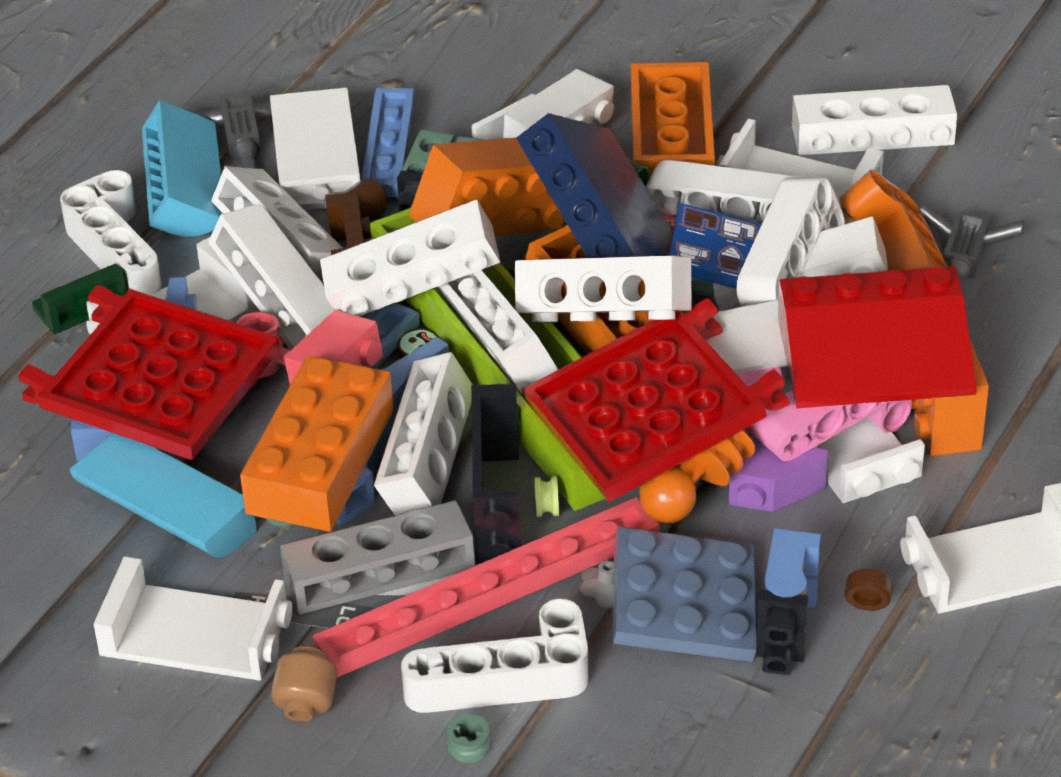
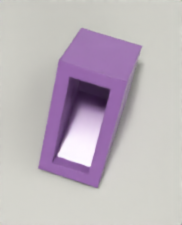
[729,438,829,512]

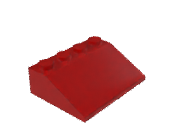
[778,266,977,409]

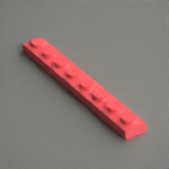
[312,497,660,678]

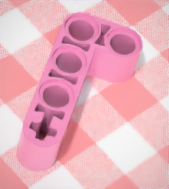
[750,390,912,461]

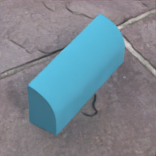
[142,100,223,237]
[70,433,257,558]

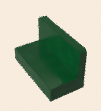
[32,263,126,335]

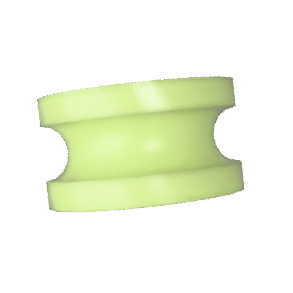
[534,476,559,517]

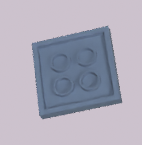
[613,526,757,662]

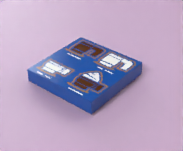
[668,203,761,289]

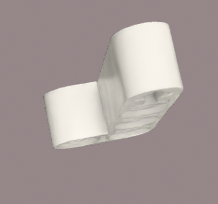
[645,160,795,225]
[60,170,162,295]
[736,178,845,307]
[401,599,588,713]

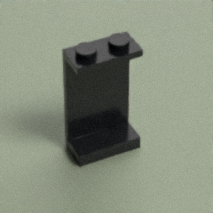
[471,384,522,564]

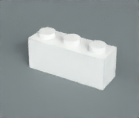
[503,69,614,138]

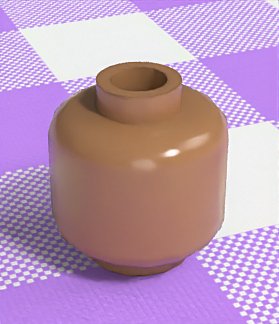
[271,646,338,722]

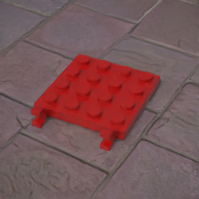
[18,285,280,460]
[523,298,790,502]

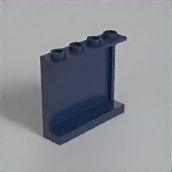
[516,113,673,258]

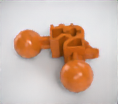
[639,430,755,523]

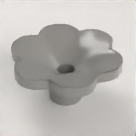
[580,561,614,608]

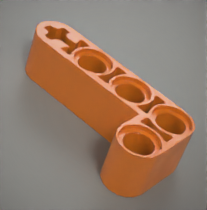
[839,170,948,270]

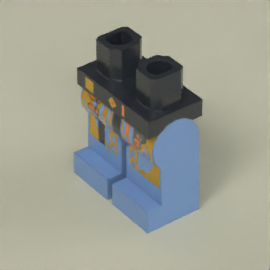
[756,528,821,675]

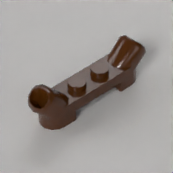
[325,178,387,255]

